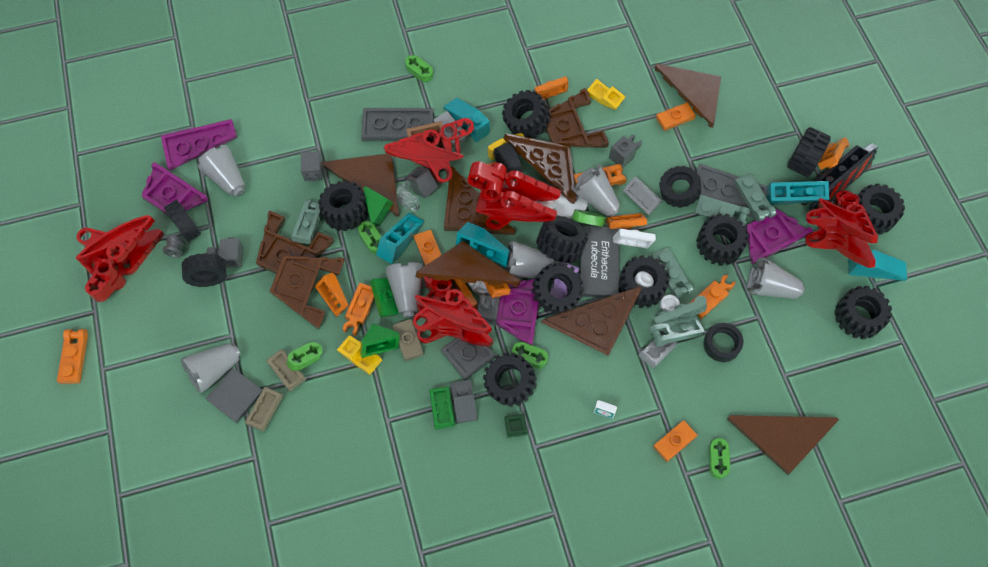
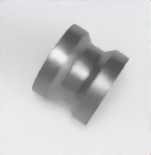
[162,236,186,258]

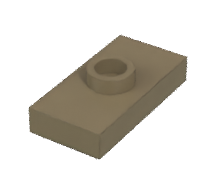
[393,319,424,362]
[266,349,306,392]
[244,387,284,432]

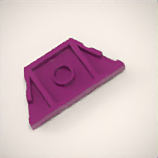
[142,162,209,216]
[746,209,813,265]
[496,279,538,345]

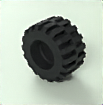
[502,90,551,138]
[787,127,831,178]
[318,180,369,231]
[858,184,905,235]
[696,214,749,266]
[536,215,588,263]
[619,255,669,308]
[531,262,584,314]
[835,286,892,339]
[483,352,537,407]

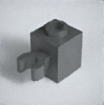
[609,134,642,168]
[301,151,323,182]
[405,166,438,198]
[206,237,244,268]
[478,294,500,326]

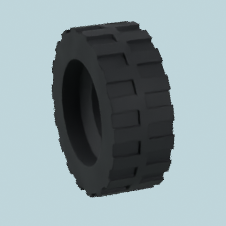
[659,166,701,208]
[163,199,201,242]
[182,253,227,287]

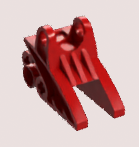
[383,118,474,183]
[467,161,561,230]
[805,191,878,268]
[76,215,164,302]
[413,276,494,347]

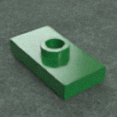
[370,278,399,318]
[429,386,455,430]

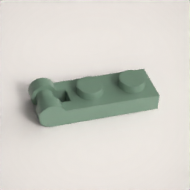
[734,174,776,222]
[694,195,751,227]
[291,199,322,244]
[651,247,694,299]
[654,296,707,324]
[648,316,705,347]

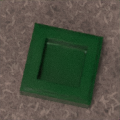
[504,414,528,438]

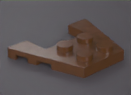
[546,88,609,148]
[256,211,334,274]
[270,256,345,329]

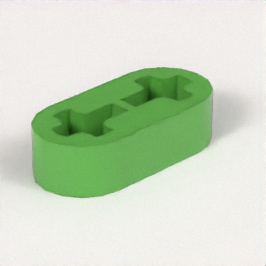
[405,55,433,82]
[572,209,606,227]
[358,221,381,254]
[287,342,322,371]
[512,342,548,369]
[708,438,730,479]

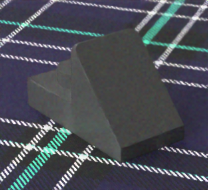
[451,380,477,424]

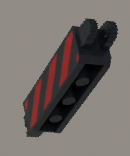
[800,143,878,210]

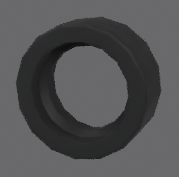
[494,143,522,173]
[703,323,744,363]

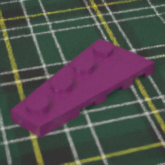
[161,119,237,171]

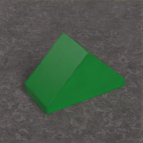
[363,186,393,226]
[360,324,400,358]

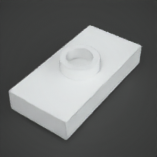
[613,229,656,248]

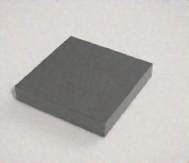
[440,338,496,381]
[206,368,262,423]

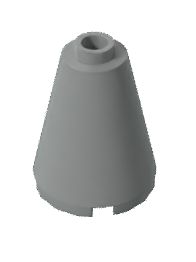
[197,145,245,197]
[571,164,620,216]
[504,241,557,278]
[747,257,805,299]
[386,262,423,317]
[180,343,241,393]

